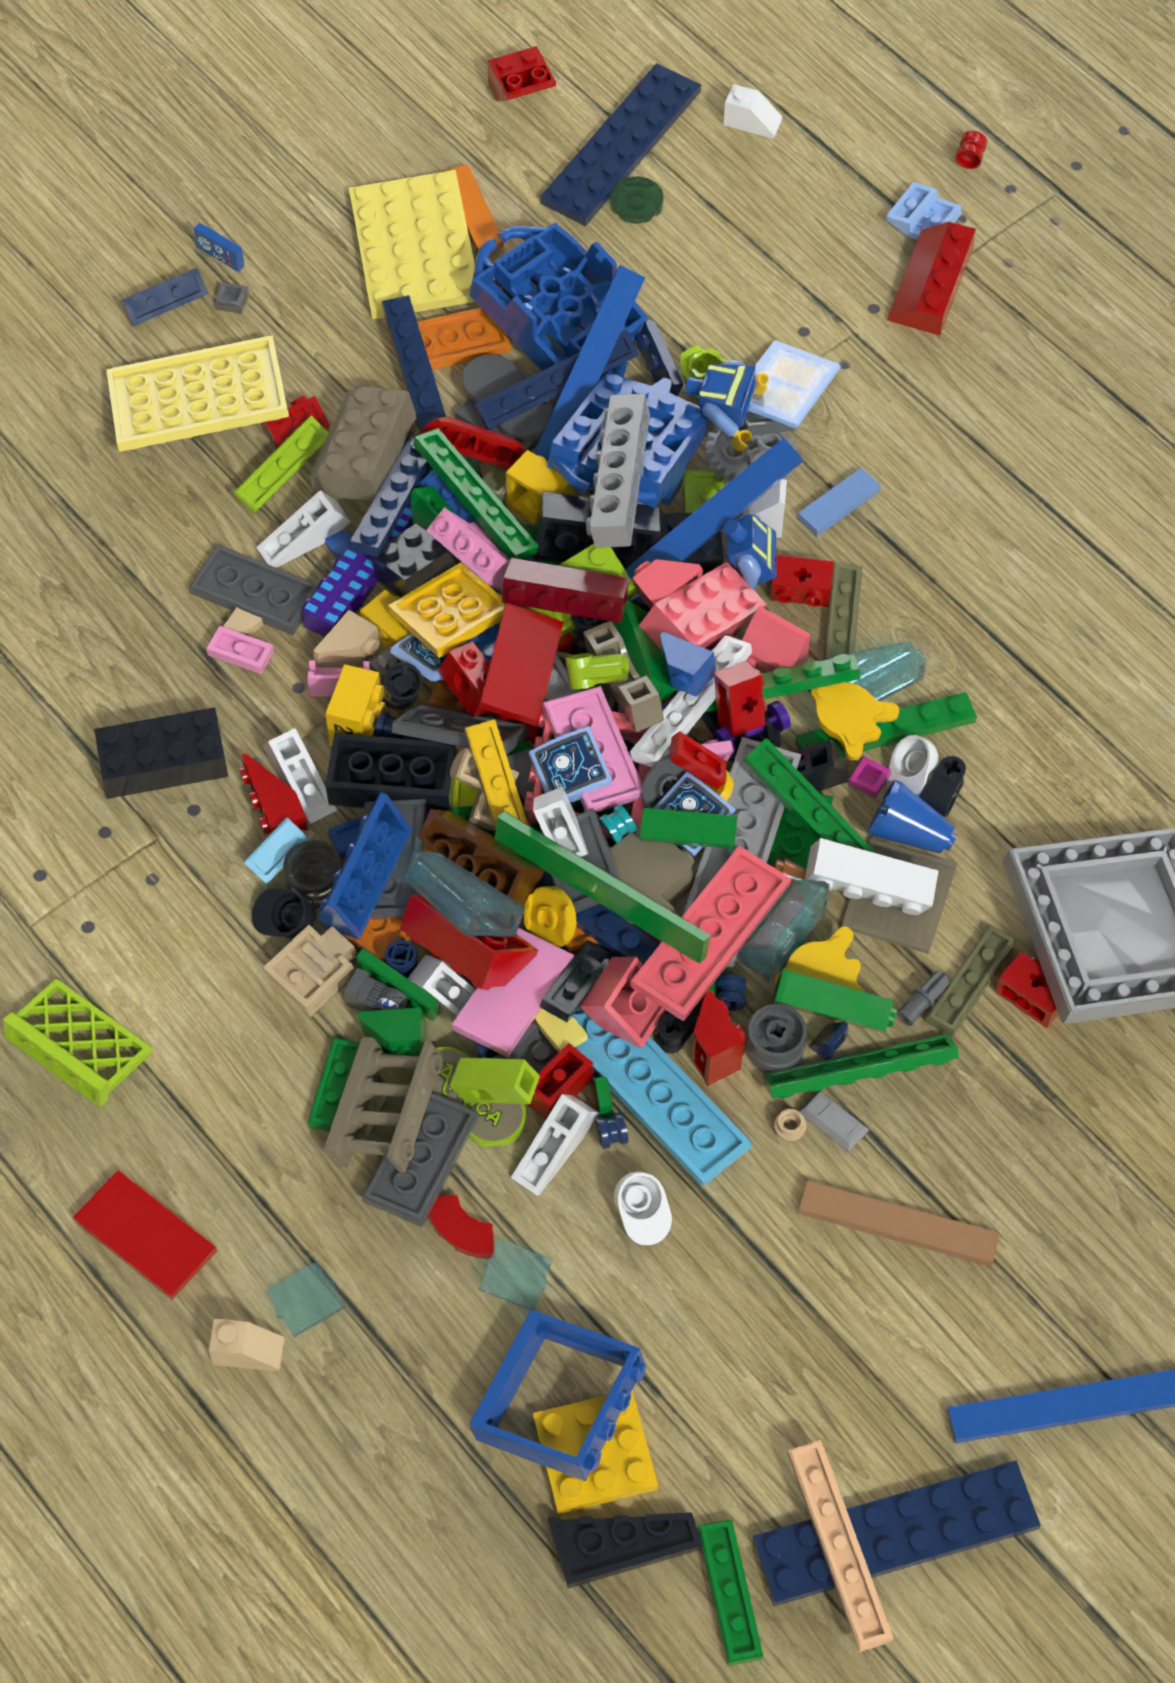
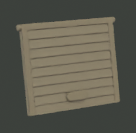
[841,836,957,954]

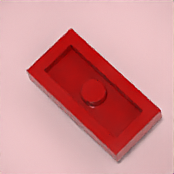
[670,731,726,789]

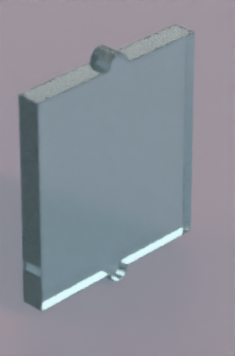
[479,1238,552,1310]
[266,1262,345,1337]

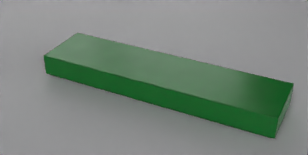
[698,1519,763,1666]

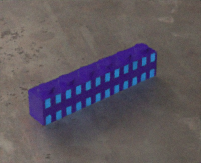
[302,499,413,637]

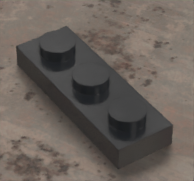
[540,941,615,1023]

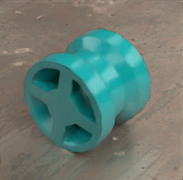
[599,804,637,844]

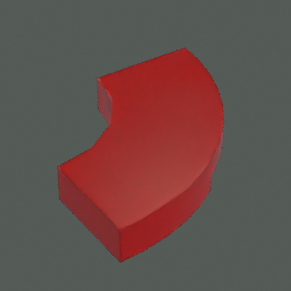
[428,1195,495,1259]

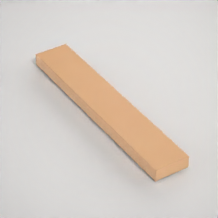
[787,1440,894,1652]

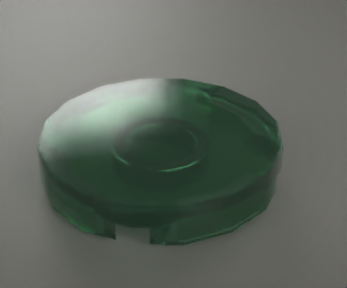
[610,176,664,224]

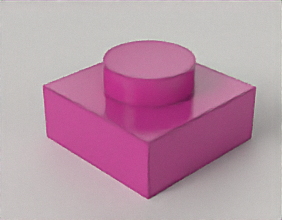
[849,756,891,799]

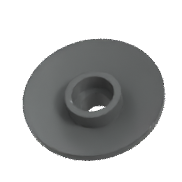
[642,757,695,808]

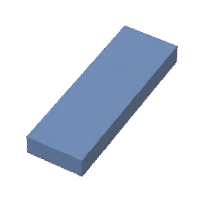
[797,468,881,537]

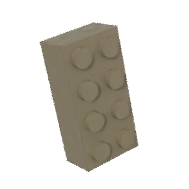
[317,385,416,502]

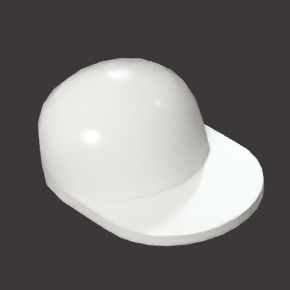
[886,735,939,796]
[613,1172,672,1245]

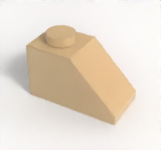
[313,610,380,668]
[209,1319,285,1372]

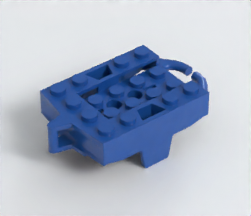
[469,222,648,378]
[547,373,709,508]

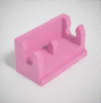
[307,660,371,697]

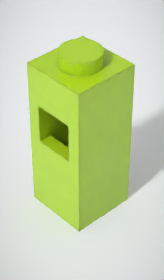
[450,1058,540,1104]

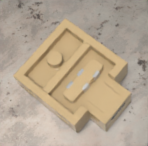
[263,925,357,1017]

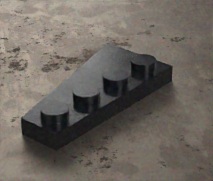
[548,1512,703,1589]

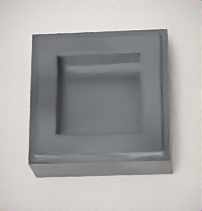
[214,282,249,314]

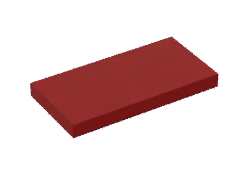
[478,603,564,726]
[73,1170,217,1300]

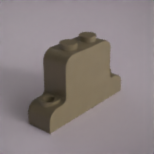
[609,825,695,941]

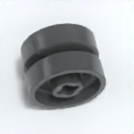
[746,1004,807,1073]

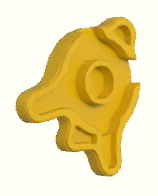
[811,682,899,760]
[774,926,865,992]

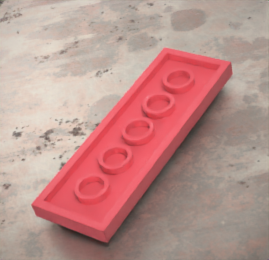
[630,846,791,1021]

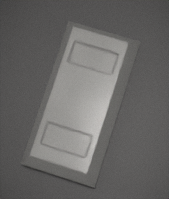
[799,1091,869,1153]

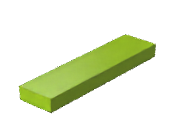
[233,416,329,515]

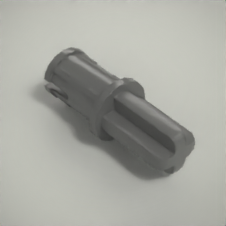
[896,970,950,1026]

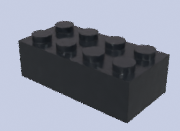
[533,492,660,569]
[94,707,228,799]
[325,734,457,813]

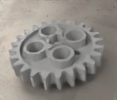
[704,425,797,485]

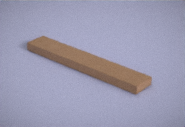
[798,1180,1000,1267]

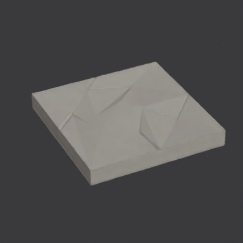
[1002,828,1175,1025]

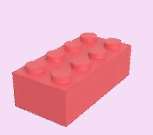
[639,562,767,650]

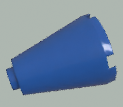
[867,779,957,854]

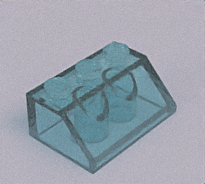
[739,880,830,982]

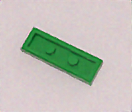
[640,808,738,849]
[356,948,440,1021]
[307,1037,360,1132]

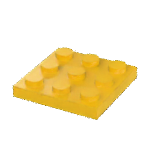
[388,562,506,658]
[532,1390,659,1515]

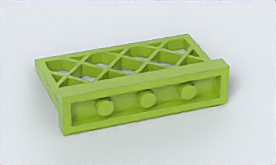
[3,978,152,1108]

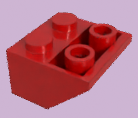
[487,46,556,101]
[691,990,746,1086]

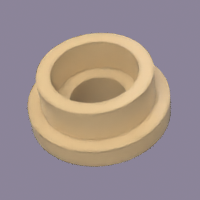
[774,1109,807,1141]

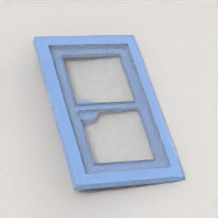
[748,340,841,429]

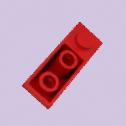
[239,753,308,834]

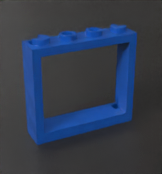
[469,1310,646,1482]

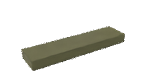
[824,563,863,660]
[925,924,1017,1038]

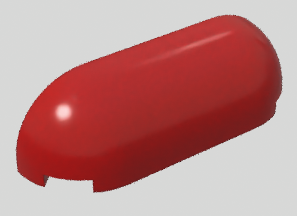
[419,417,526,470]

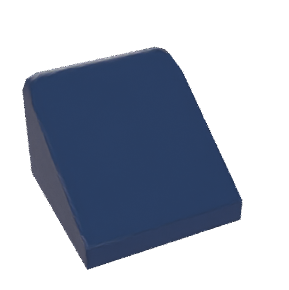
[809,1021,848,1060]

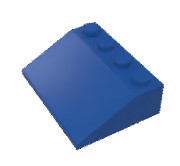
[318,792,413,940]

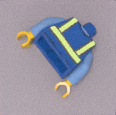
[686,360,769,451]
[723,514,777,590]

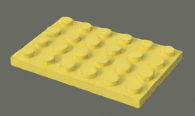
[349,170,475,320]
[106,335,289,452]

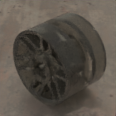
[283,840,341,909]

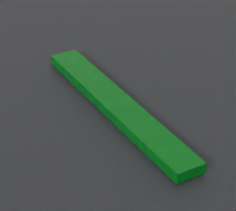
[494,812,711,964]

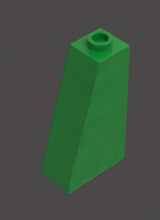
[611,600,676,704]
[772,969,897,1033]

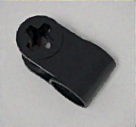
[920,756,966,818]
[656,1001,703,1054]

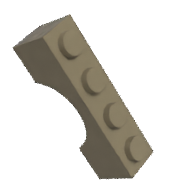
[583,621,664,732]

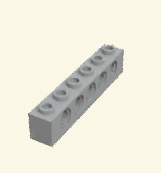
[586,394,650,548]

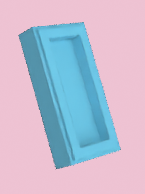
[244,817,310,884]

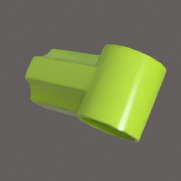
[565,653,630,689]

